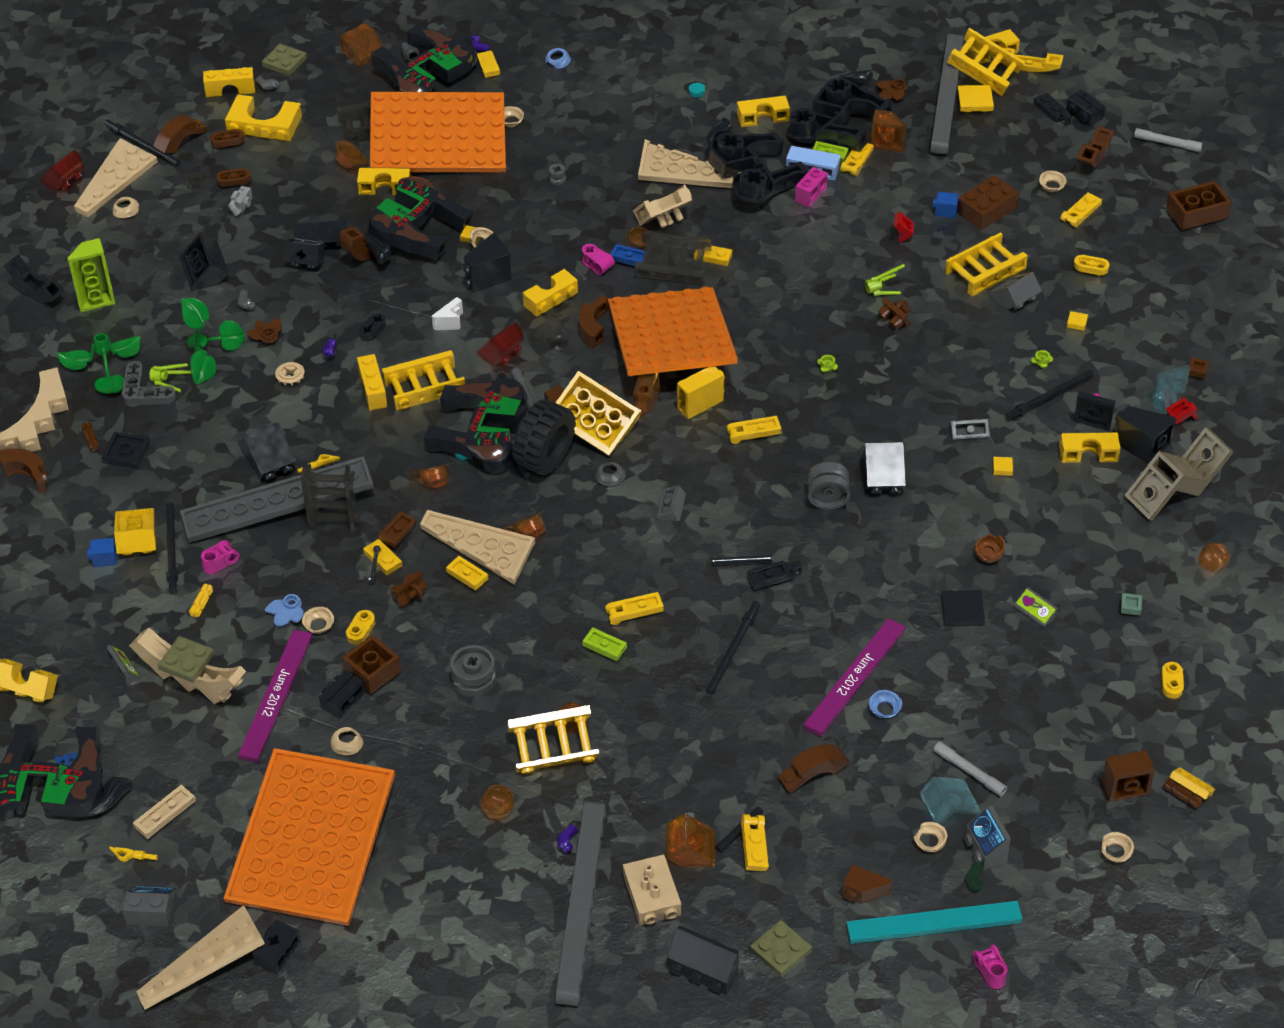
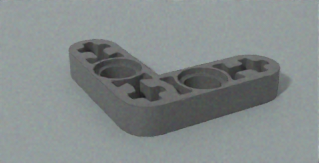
[122,361,176,405]

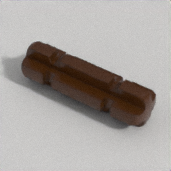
[81,421,100,452]
[1164,778,1203,809]

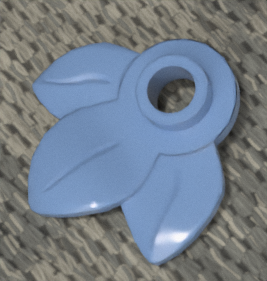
[265,594,304,627]

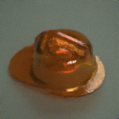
[335,140,368,168]
[408,464,451,488]
[502,510,546,537]

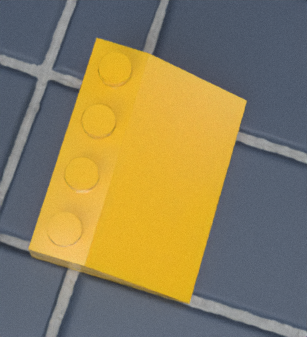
[556,371,640,456]

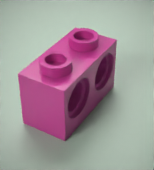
[795,167,828,208]

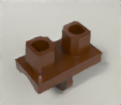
[878,297,910,330]
[390,570,427,607]

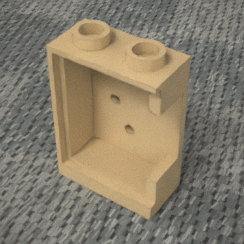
[633,184,692,228]
[623,854,681,926]

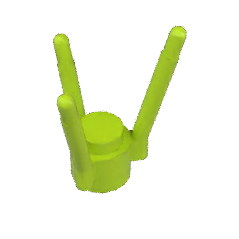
[865,264,905,296]
[150,363,191,392]

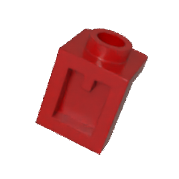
[894,211,914,242]
[1166,397,1198,425]

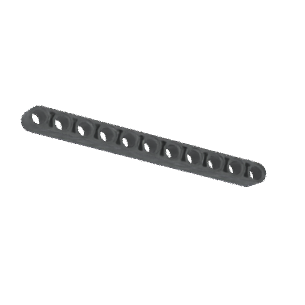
[930,34,964,155]
[556,801,606,1006]

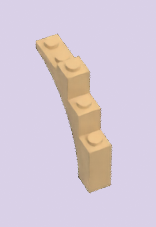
[0,368,69,452]
[129,628,246,704]

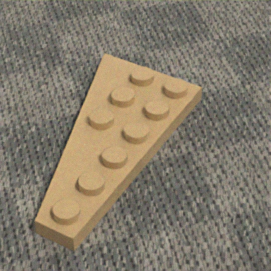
[74,138,158,217]
[638,139,741,188]
[420,510,535,585]
[136,905,265,1009]

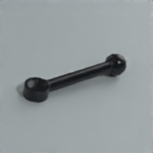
[368,545,381,585]

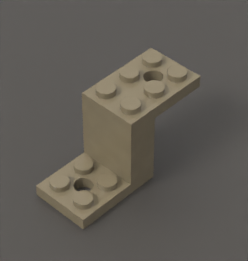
[1124,427,1234,520]

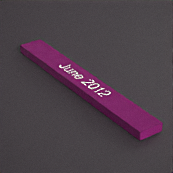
[804,618,905,737]
[238,630,313,763]

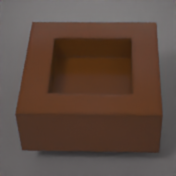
[1187,357,1210,379]

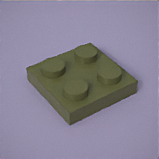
[262,44,307,76]
[157,636,215,683]
[750,920,812,978]

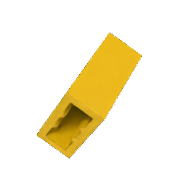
[677,366,725,419]

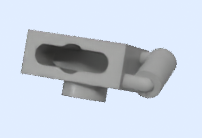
[228,186,252,216]

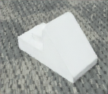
[432,297,463,330]

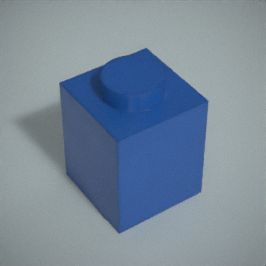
[932,192,959,218]
[87,538,117,567]

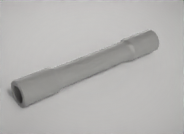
[1134,128,1203,153]
[933,741,1007,797]

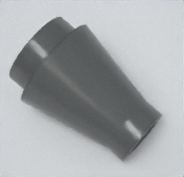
[401,42,419,62]

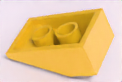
[114,508,156,555]

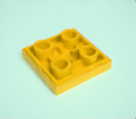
[957,85,994,112]

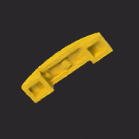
[1003,48,1064,72]

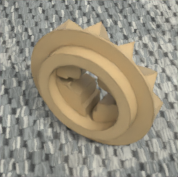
[275,362,305,385]

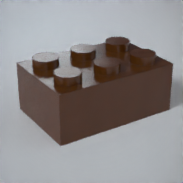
[956,175,1019,230]
[1166,181,1232,230]

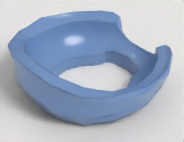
[545,48,571,69]
[869,690,902,718]

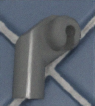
[255,76,279,91]
[238,290,255,311]

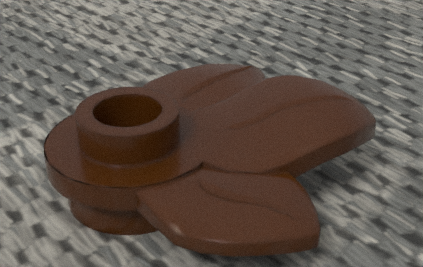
[876,79,907,101]
[247,318,282,343]

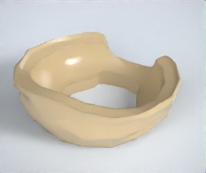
[504,106,524,127]
[1039,171,1067,193]
[113,197,139,218]
[470,227,493,248]
[302,607,334,634]
[330,727,363,756]
[914,822,947,853]
[1101,832,1134,863]

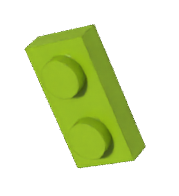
[812,141,849,163]
[582,627,627,661]

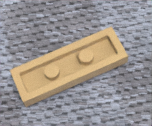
[133,785,196,839]

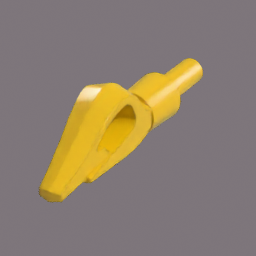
[297,454,341,474]
[109,847,158,863]

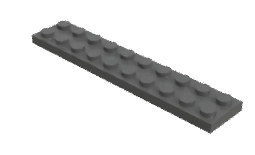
[180,456,374,543]

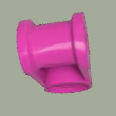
[582,244,614,275]
[201,540,240,574]
[972,944,1008,989]

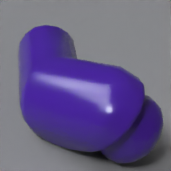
[471,35,490,52]
[322,339,337,357]
[557,824,578,853]

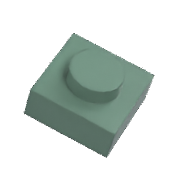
[1121,593,1142,615]

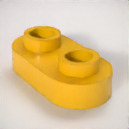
[1074,255,1110,276]
[346,610,375,645]
[1161,662,1184,699]

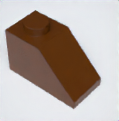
[841,865,893,904]

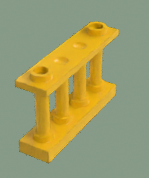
[947,28,1025,96]
[945,232,1028,296]
[382,350,465,411]
[507,705,599,774]

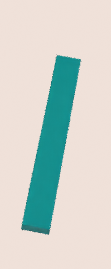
[846,901,1023,944]

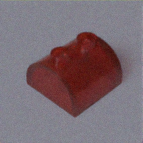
[40,149,84,190]
[477,322,524,365]

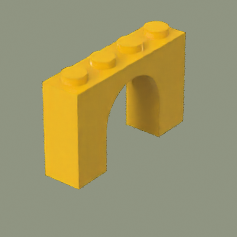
[225,94,302,141]

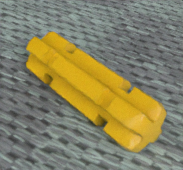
[189,584,213,618]

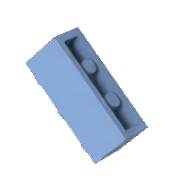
[786,146,841,181]

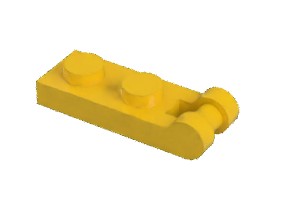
[840,143,874,176]
[1060,192,1102,228]
[726,416,782,444]
[605,592,664,625]
[741,814,769,871]

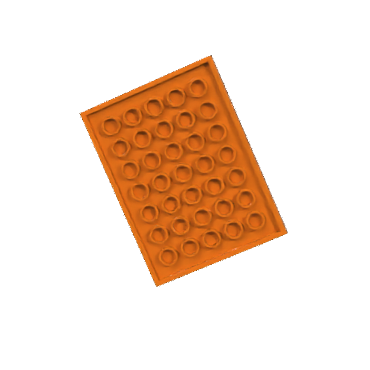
[370,92,506,172]
[608,287,738,376]
[223,748,395,926]

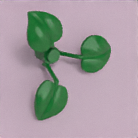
[181,298,245,385]
[58,333,140,394]

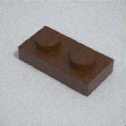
[378,511,417,548]

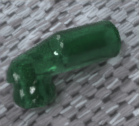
[965,861,984,891]

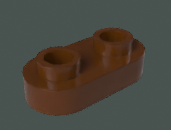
[210,129,244,148]
[216,168,251,187]

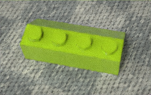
[68,238,115,312]

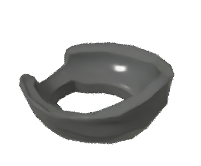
[595,462,626,487]

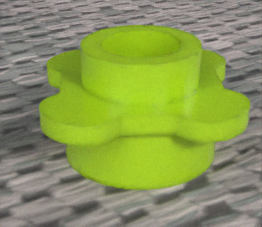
[1031,350,1053,368]
[817,355,838,372]

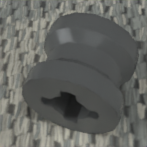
[549,164,566,185]

